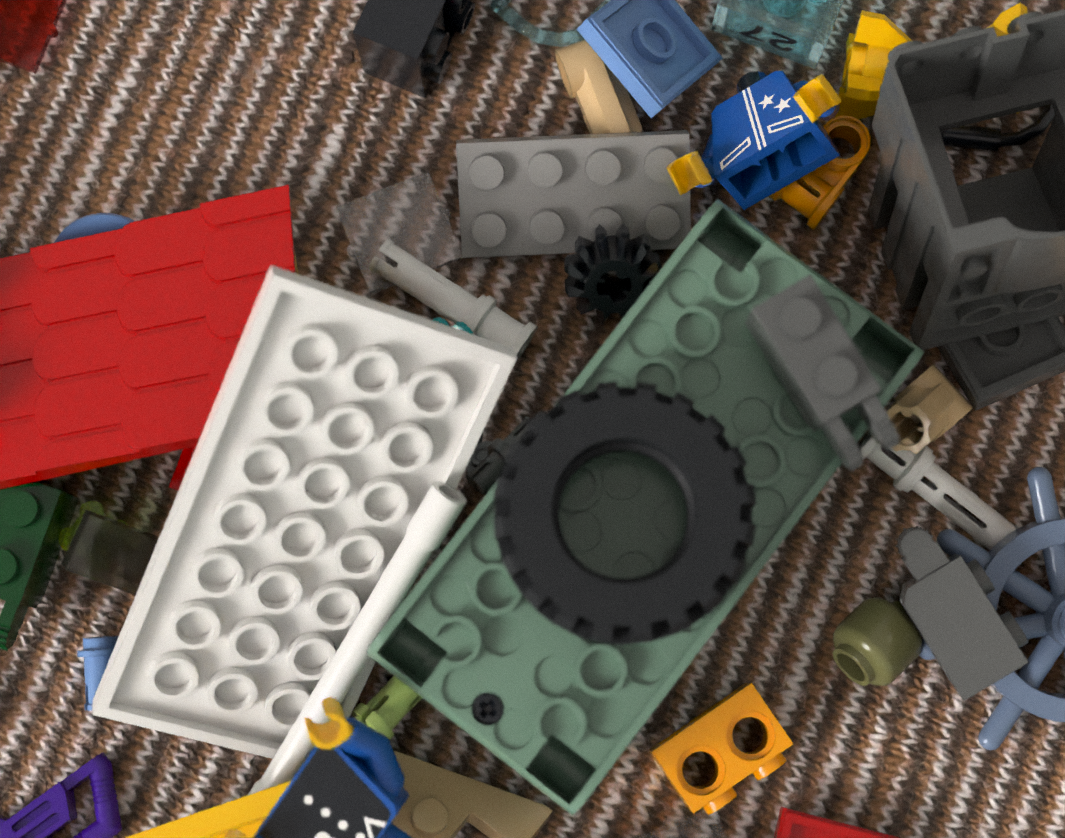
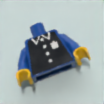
[223,697,412,838]

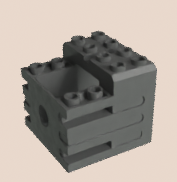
[868,9,1065,350]

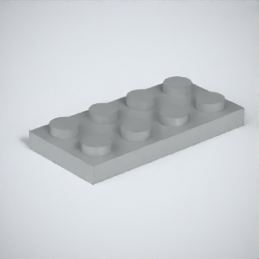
[456,130,691,258]

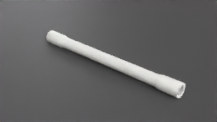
[248,481,467,795]

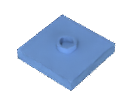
[576,0,723,118]

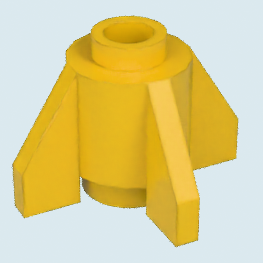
[835,10,913,120]

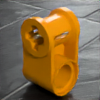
[768,115,871,230]

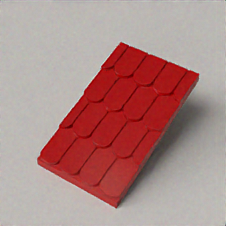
[0,184,298,490]

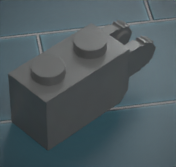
[745,274,900,471]
[895,526,1029,701]

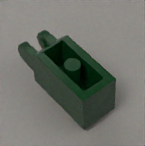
[0,482,79,651]

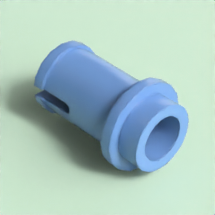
[77,636,119,711]

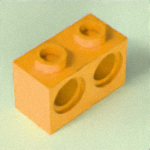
[649,683,793,815]

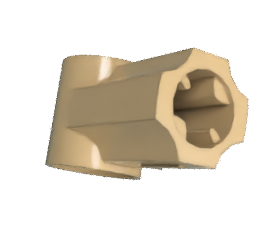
[555,39,643,134]
[886,364,973,454]

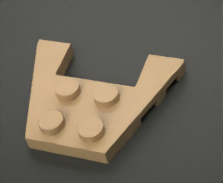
[392,751,553,838]

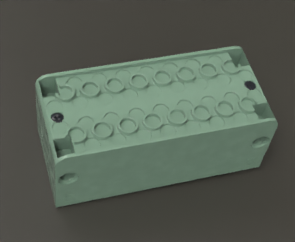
[366,199,924,816]

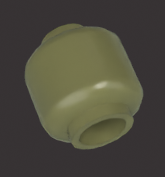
[832,597,922,686]

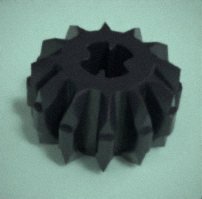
[564,223,662,325]

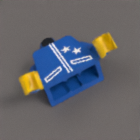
[666,71,842,210]

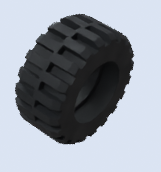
[493,381,756,645]

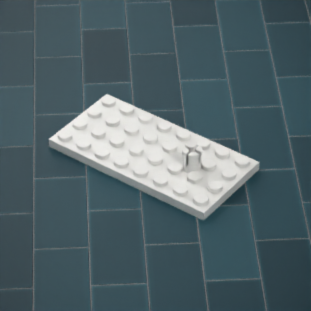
[92,265,517,759]

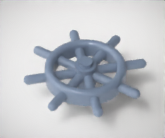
[919,467,1065,750]

